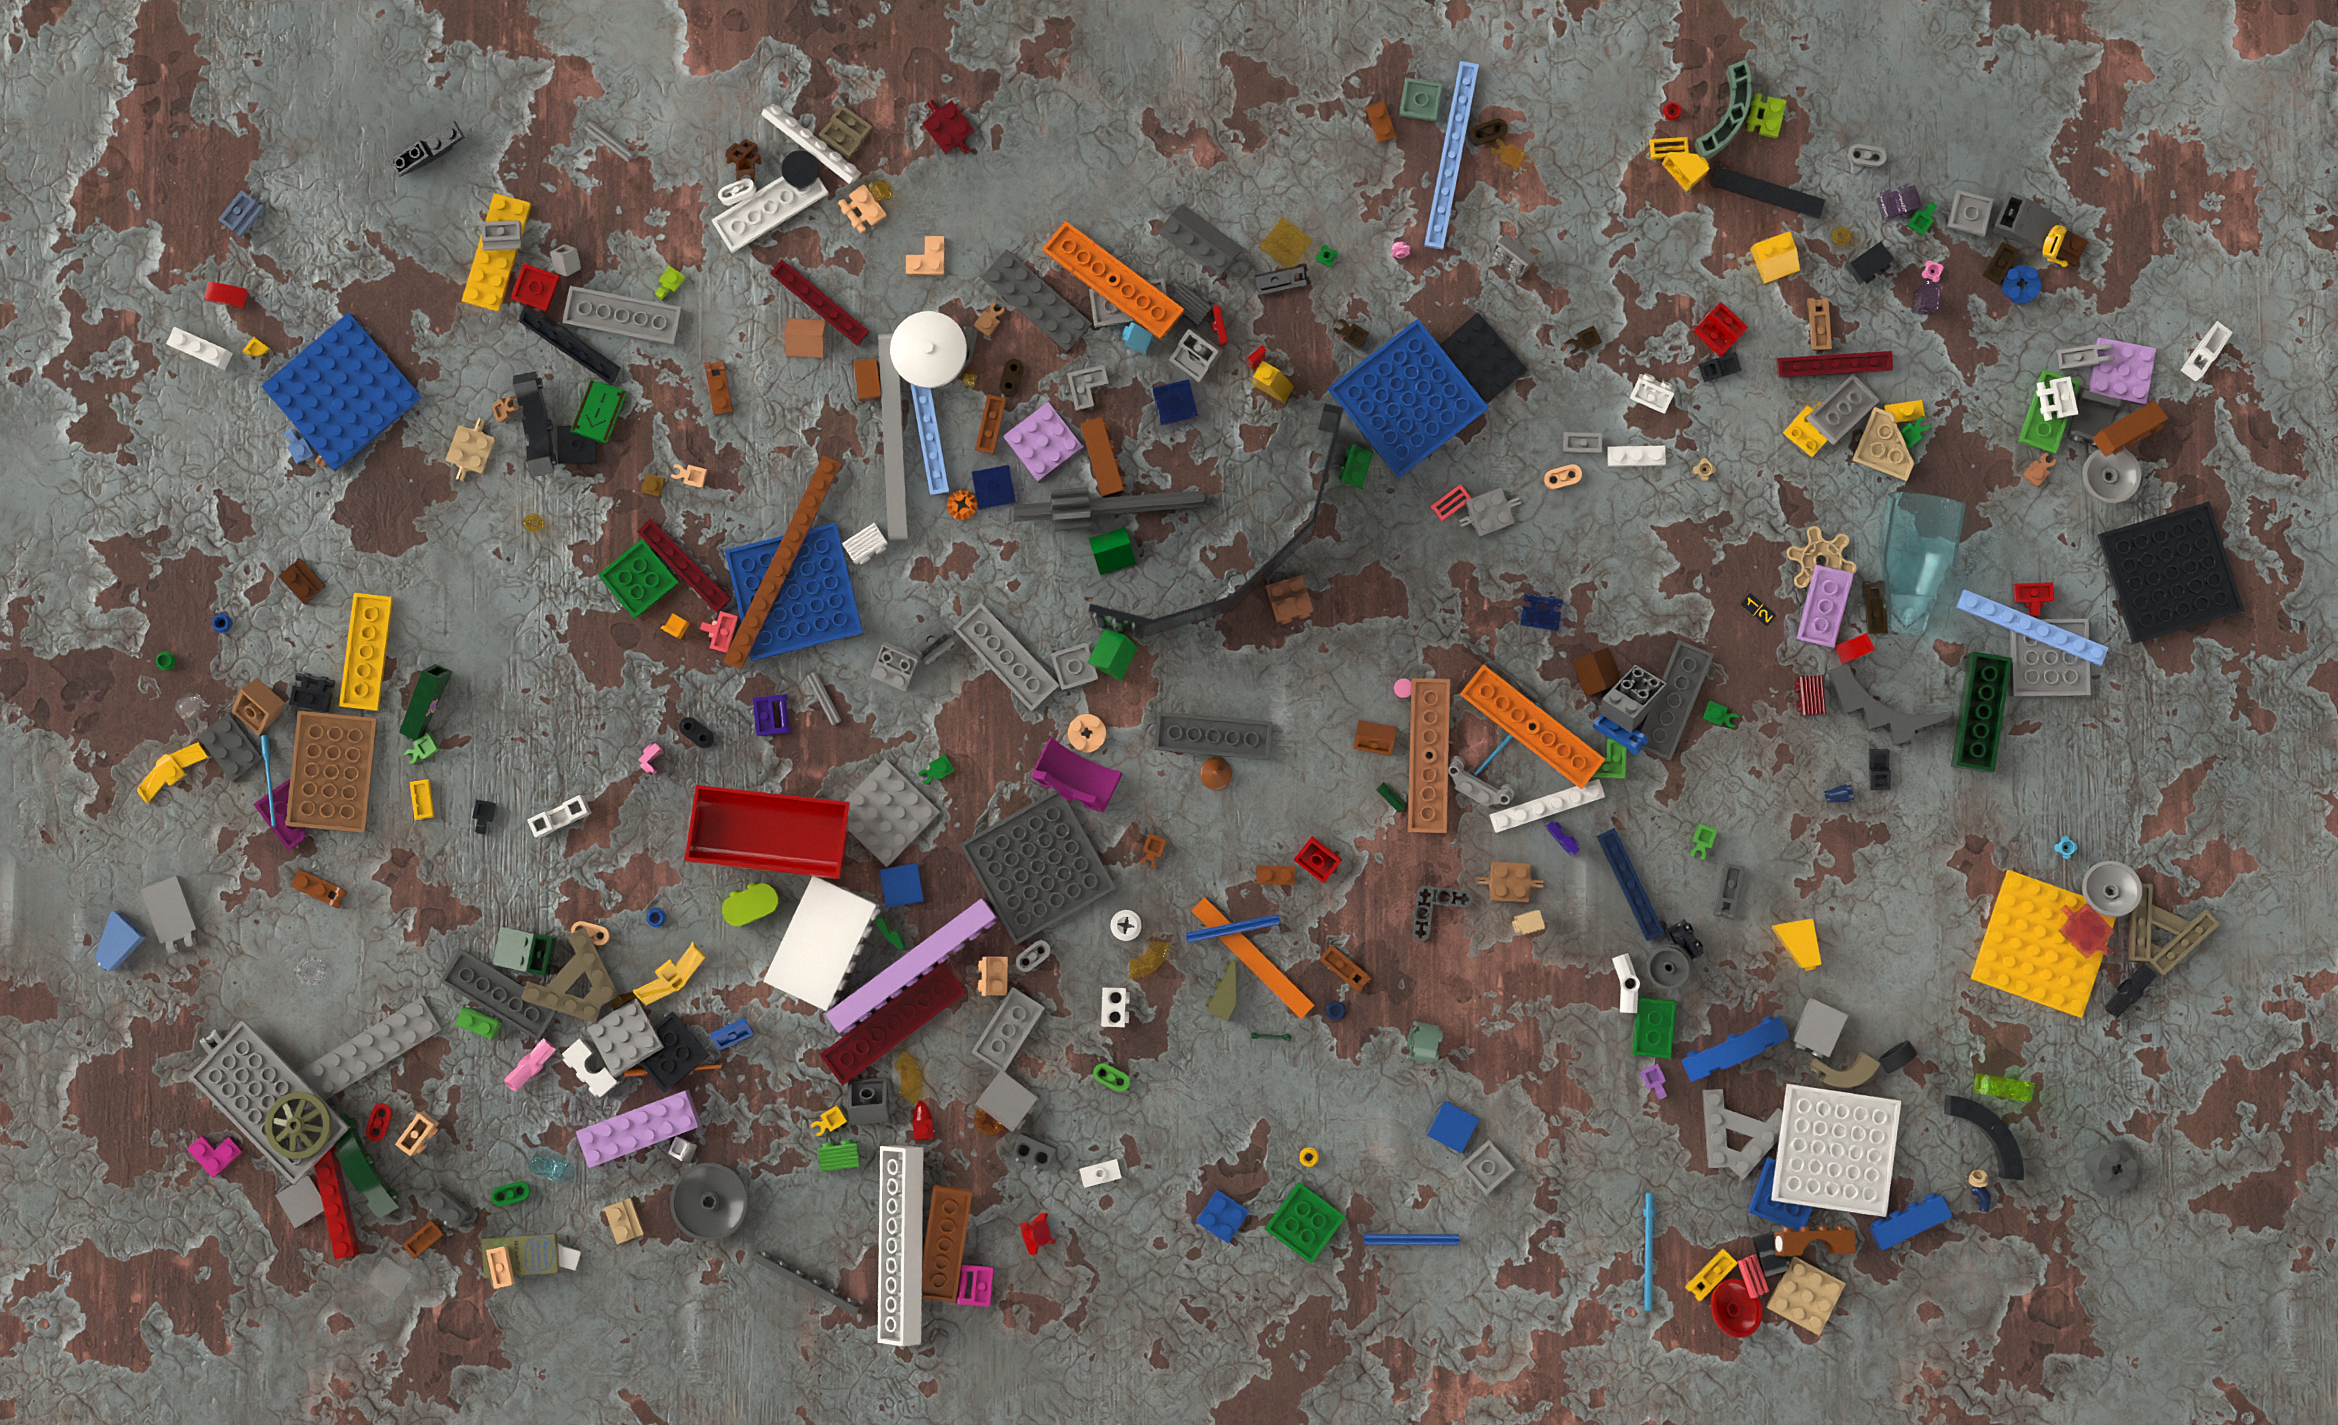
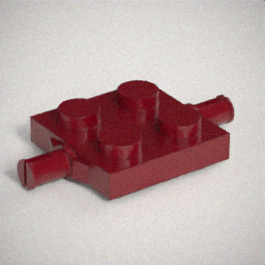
[922,100,975,155]

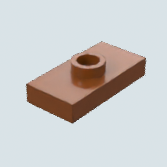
[402,1219,446,1260]

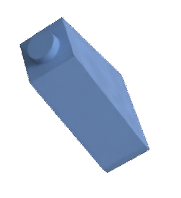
[94,910,147,971]

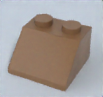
[231,678,285,736]

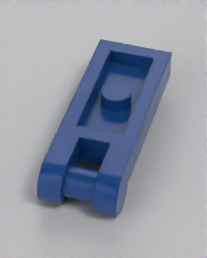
[1593,715,1649,755]

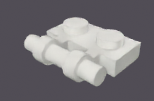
[2036,377,2078,421]

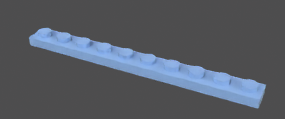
[1424,61,1479,250]

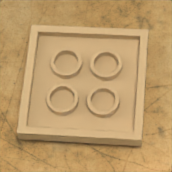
[1766,1256,1846,1336]

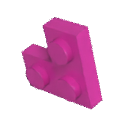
[187,1136,243,1178]

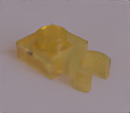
[1490,139,1526,171]

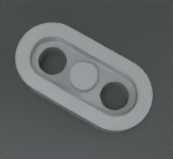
[1847,144,1887,168]
[1016,941,1051,972]

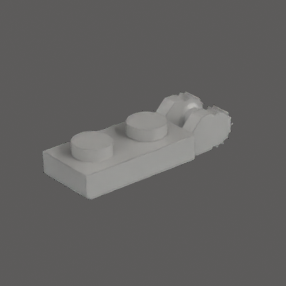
[2057,344,2115,371]

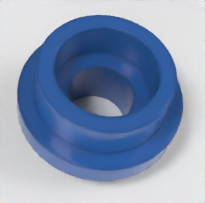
[212,614,232,633]
[646,908,666,927]

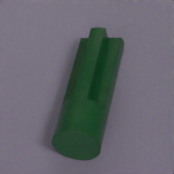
[1376,782,1406,813]

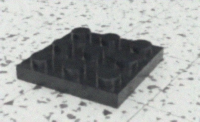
[639,1011,710,1094]

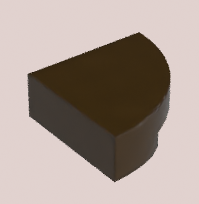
[612,992,637,1011]

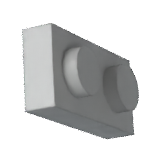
[1563,432,1602,453]

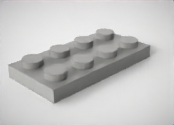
[1089,278,1167,328]
[1806,374,1880,445]
[971,987,1045,1072]

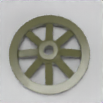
[265,1092,332,1159]

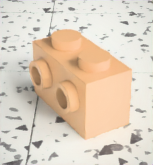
[395,1112,439,1156]

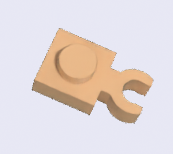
[671,464,708,489]

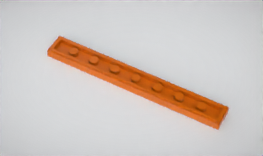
[1191,897,1315,1019]

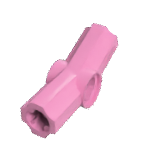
[504,1038,556,1092]

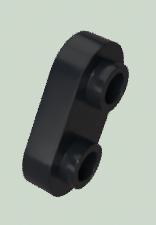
[679,717,714,748]

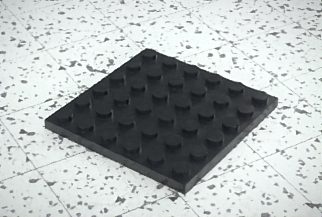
[2098,501,2245,644]

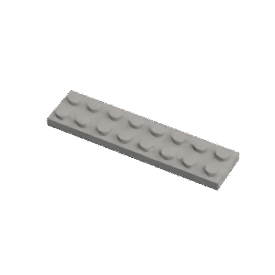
[297,996,443,1101]

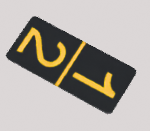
[1741,593,1776,626]

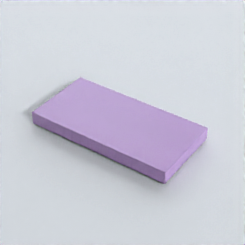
[1796,564,1854,648]

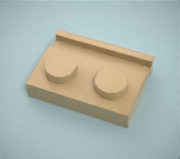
[604,1197,645,1244]

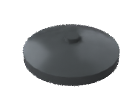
[670,1162,749,1241]

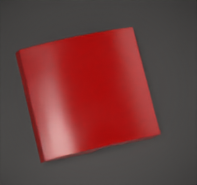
[1692,302,1749,357]

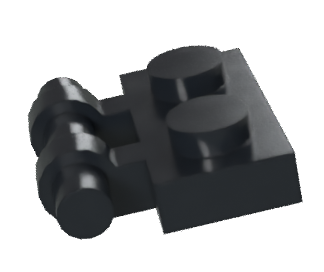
[289,673,335,712]

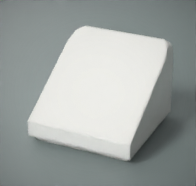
[668,1136,697,1163]

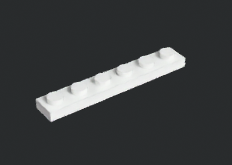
[761,104,861,184]
[1489,779,1605,833]

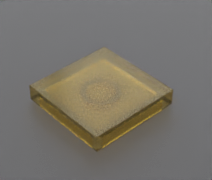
[1259,217,1312,268]

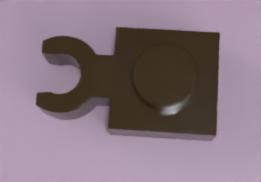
[1333,319,1369,350]
[1565,325,1602,354]

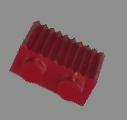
[1794,675,1826,716]

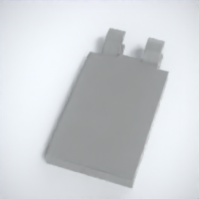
[141,876,198,954]

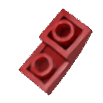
[204,281,248,309]

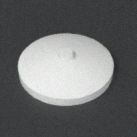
[890,311,967,388]

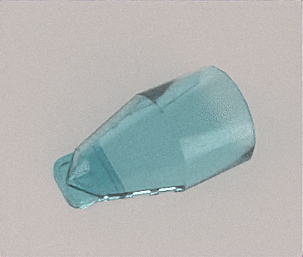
[1878,492,1966,634]

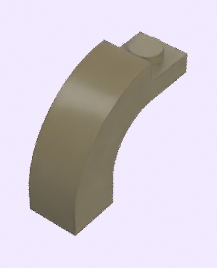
[1807,1052,1881,1088]

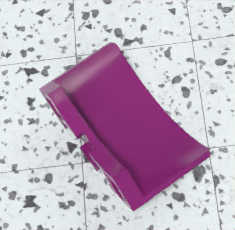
[1030,738,1122,813]

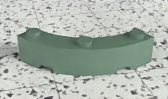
[1694,59,1751,160]

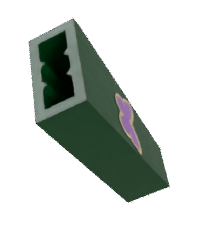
[399,664,452,741]

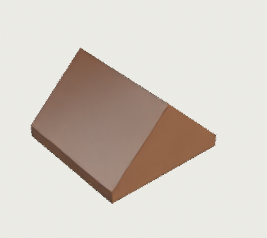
[784,318,826,358]

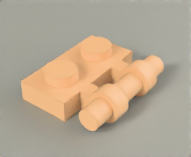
[838,184,887,233]

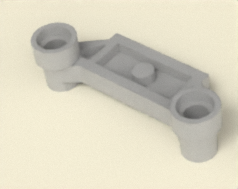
[1448,756,1516,807]

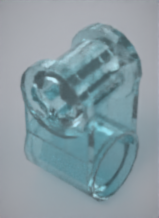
[529,1155,569,1183]

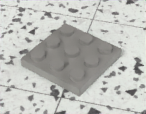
[587,998,664,1078]

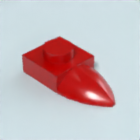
[912,1100,934,1140]

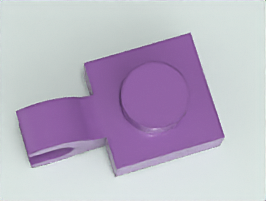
[1640,1064,1667,1099]

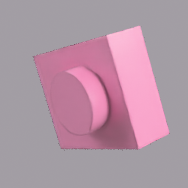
[639,743,663,774]

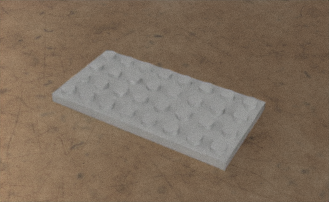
[189,1020,350,1185]

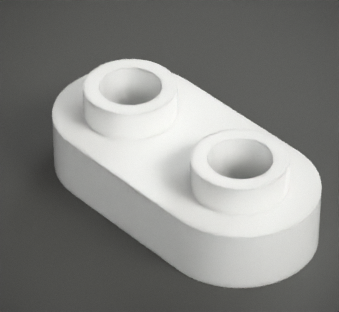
[718,179,756,205]

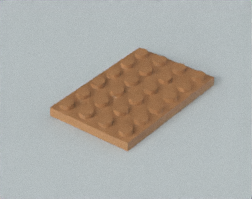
[286,711,377,833]

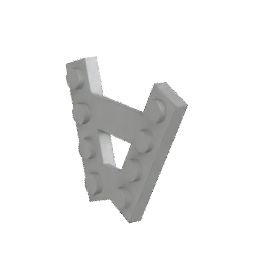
[1702,1089,1783,1180]

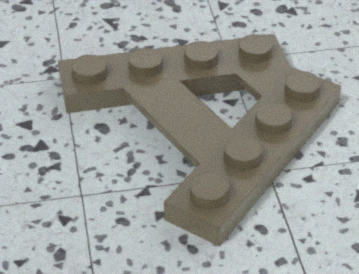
[2129,884,2220,976]
[521,927,619,1023]

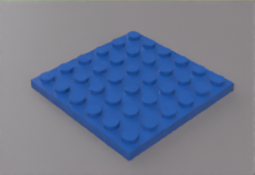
[261,312,423,472]
[1327,319,1489,479]
[725,522,863,662]

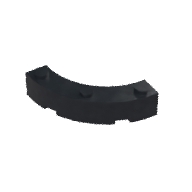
[513,371,557,477]
[1944,1094,2024,1180]

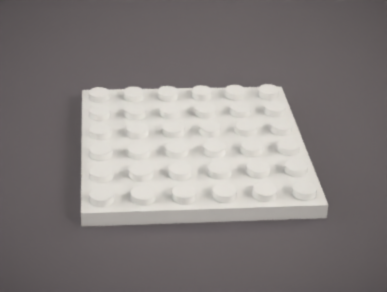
[1771,1084,1901,1217]

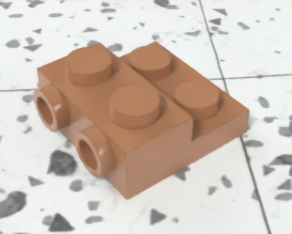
[1265,575,1313,625]

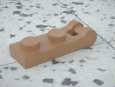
[1807,297,1832,351]

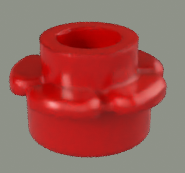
[1663,102,1682,121]

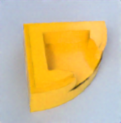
[242,337,270,356]

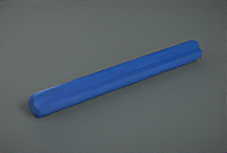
[1186,914,1280,943]
[1364,1234,1460,1245]

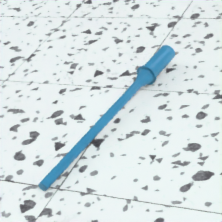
[1474,702,1542,777]
[261,735,276,827]

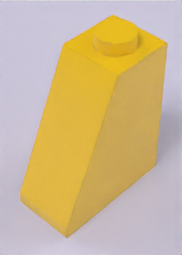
[1252,360,1294,404]
[1771,919,1822,971]

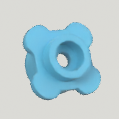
[2054,836,2078,859]

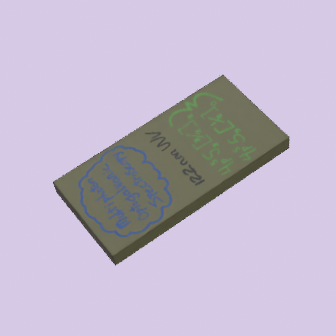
[481,1233,560,1278]

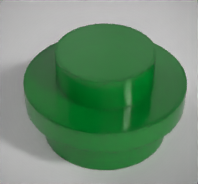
[156,651,176,671]

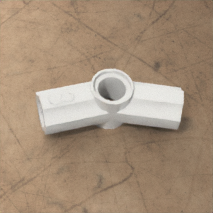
[1612,953,1640,1013]

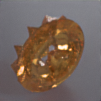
[974,1108,1004,1136]

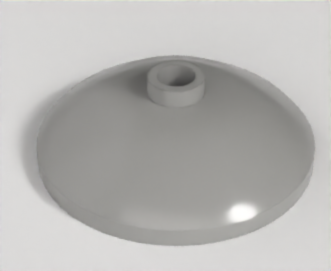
[2083,449,2141,503]
[2082,861,2142,917]

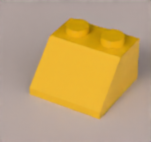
[1662,152,1710,192]
[1750,231,1800,284]

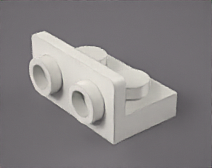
[1630,374,1675,414]

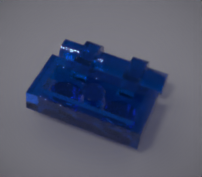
[1520,593,1563,632]

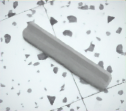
[585,121,634,162]
[807,672,841,725]

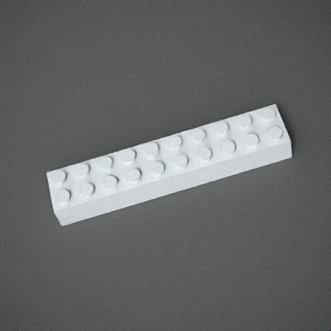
[878,1145,924,1346]

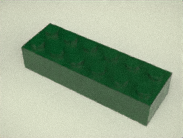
[1951,652,2012,773]

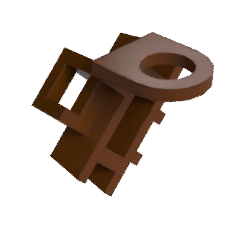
[725,139,761,182]

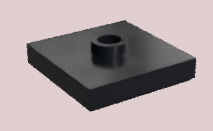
[557,426,597,465]

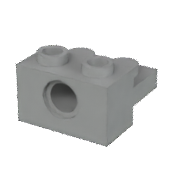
[1169,328,1224,382]

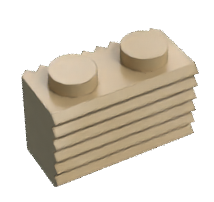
[1512,910,1545,935]

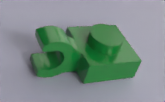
[1906,201,1937,237]

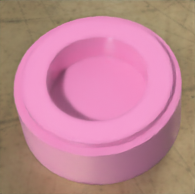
[1394,679,1411,698]

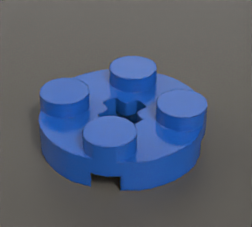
[2001,265,2041,304]

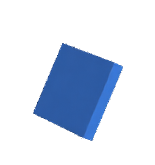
[879,863,924,908]
[1427,1101,1479,1154]

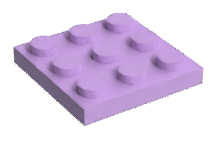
[2088,338,2156,405]
[1003,402,1083,482]

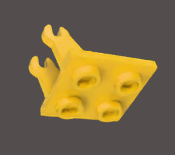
[1783,401,1827,457]

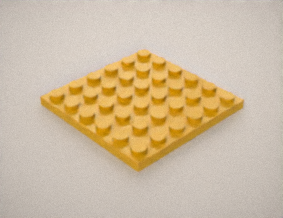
[1970,870,2116,1018]

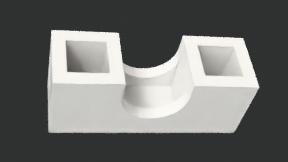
[166,327,233,370]
[527,795,592,838]
[562,1038,620,1098]

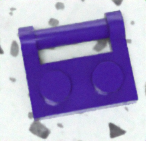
[752,694,791,737]

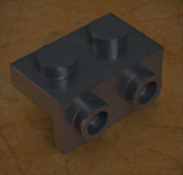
[1664,919,1704,959]

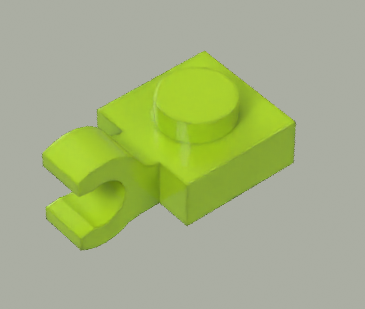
[655,266,686,301]

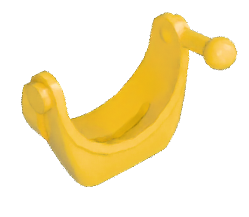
[2043,225,2068,267]

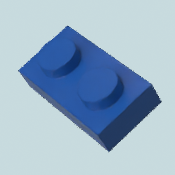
[710,1018,754,1051]

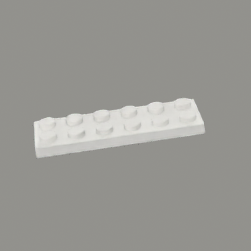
[711,176,829,253]

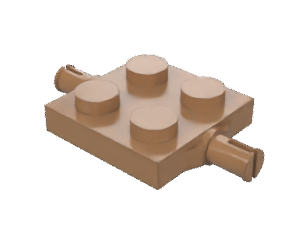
[1477,862,1543,903]

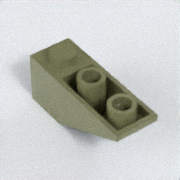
[1205,959,1236,1021]

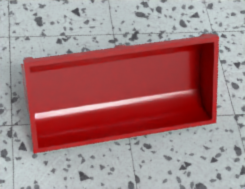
[684,785,850,879]

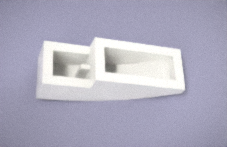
[2180,321,2233,381]

